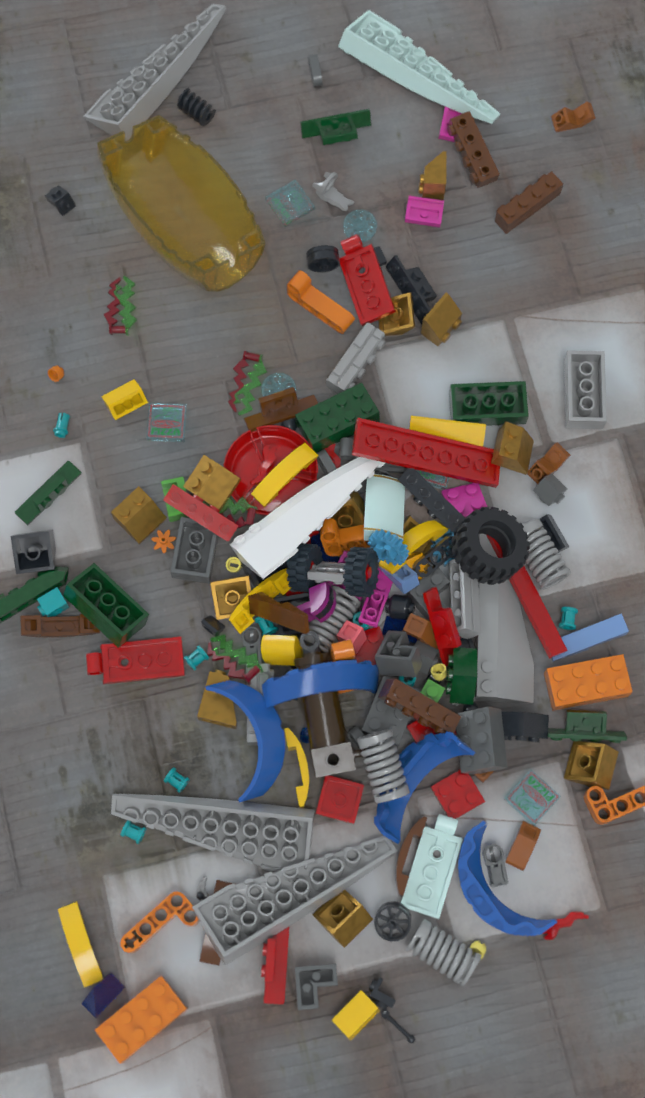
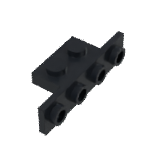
[386,255,437,324]
[398,468,465,532]

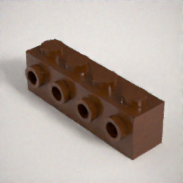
[447,111,500,188]
[495,171,563,234]
[378,678,461,734]

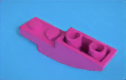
[358,567,393,628]

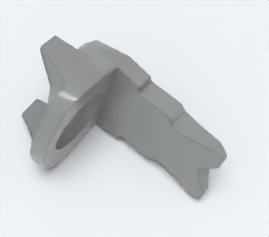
[312,172,354,211]

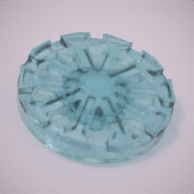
[343,210,377,242]
[261,373,296,397]

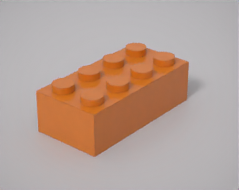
[544,654,633,711]
[95,976,188,1064]

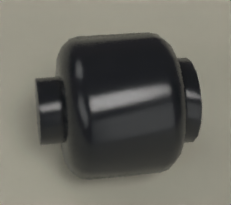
[386,594,415,620]

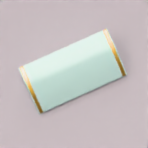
[364,474,405,541]

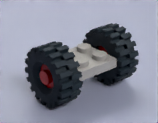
[287,543,379,597]

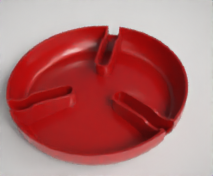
[223,425,318,516]

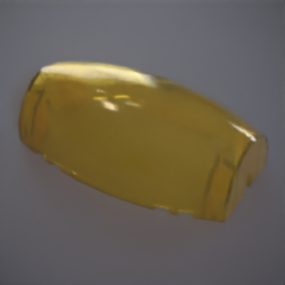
[97,115,266,292]

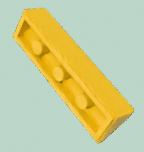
[409,416,486,447]

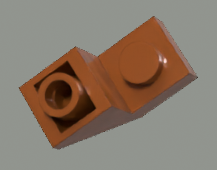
[551,102,595,132]
[527,442,571,484]
[403,613,438,650]
[505,821,541,871]

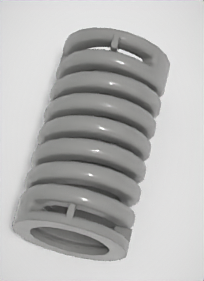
[523,519,571,590]
[302,586,361,653]
[357,729,410,803]
[405,918,482,987]

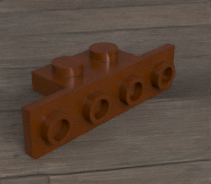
[244,387,318,432]

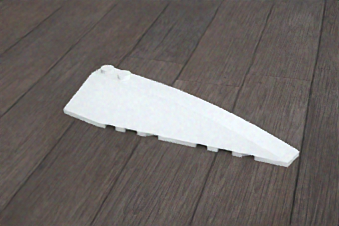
[230,457,385,579]

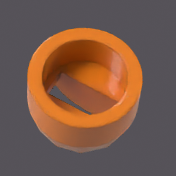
[48,365,65,382]

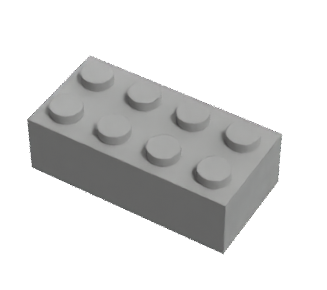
[564,350,607,429]

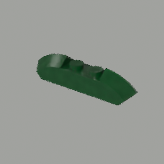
[0,567,69,624]

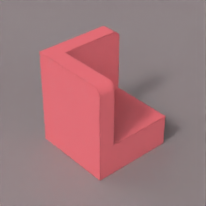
[336,620,367,654]

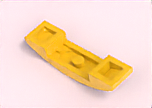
[251,443,319,508]
[379,520,448,574]
[229,568,291,634]
[284,728,309,808]
[58,902,104,988]

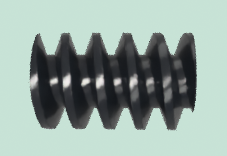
[177,88,216,126]

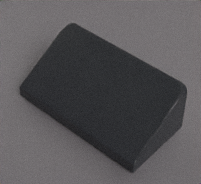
[540,514,569,553]

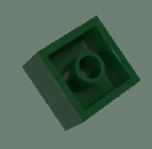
[446,647,478,705]

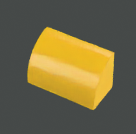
[101,379,148,420]
[261,635,303,666]
[332,990,380,1041]

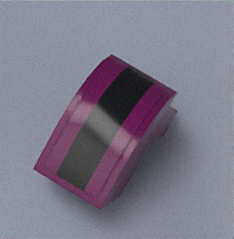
[297,581,337,623]

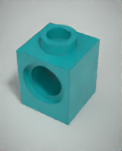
[37,587,69,617]

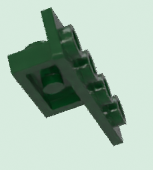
[300,109,371,145]
[15,461,82,526]
[547,710,627,743]

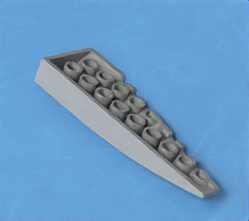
[83,4,226,141]
[475,534,534,704]
[111,794,315,872]
[192,836,397,966]

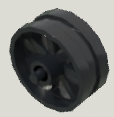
[306,245,340,272]
[374,901,412,942]

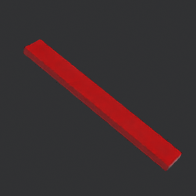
[487,535,568,659]

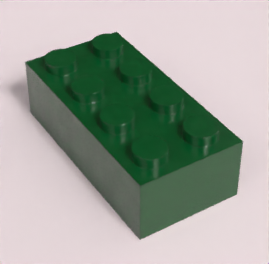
[449,381,529,426]
[295,383,380,453]
[63,563,149,648]

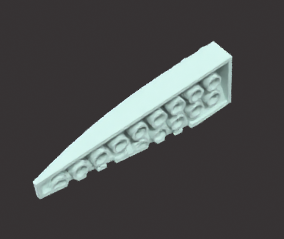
[338,10,500,124]

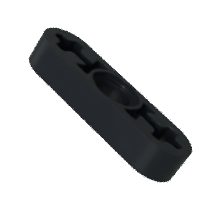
[412,536,454,577]

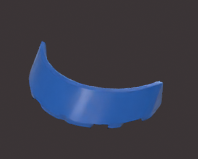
[262,660,379,708]
[205,680,286,803]
[374,731,476,844]
[458,820,558,936]

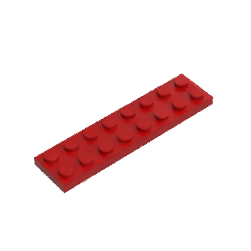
[352,418,500,488]

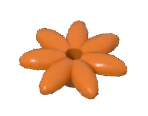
[151,530,176,554]

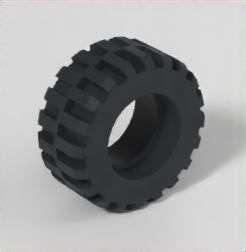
[451,507,530,585]

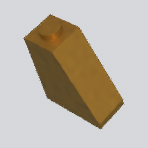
[197,670,237,729]

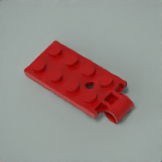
[339,234,396,326]
[86,637,185,684]

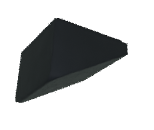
[201,615,225,637]

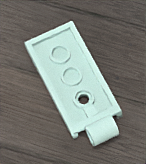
[401,814,463,919]

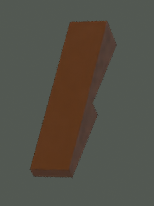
[248,591,310,634]

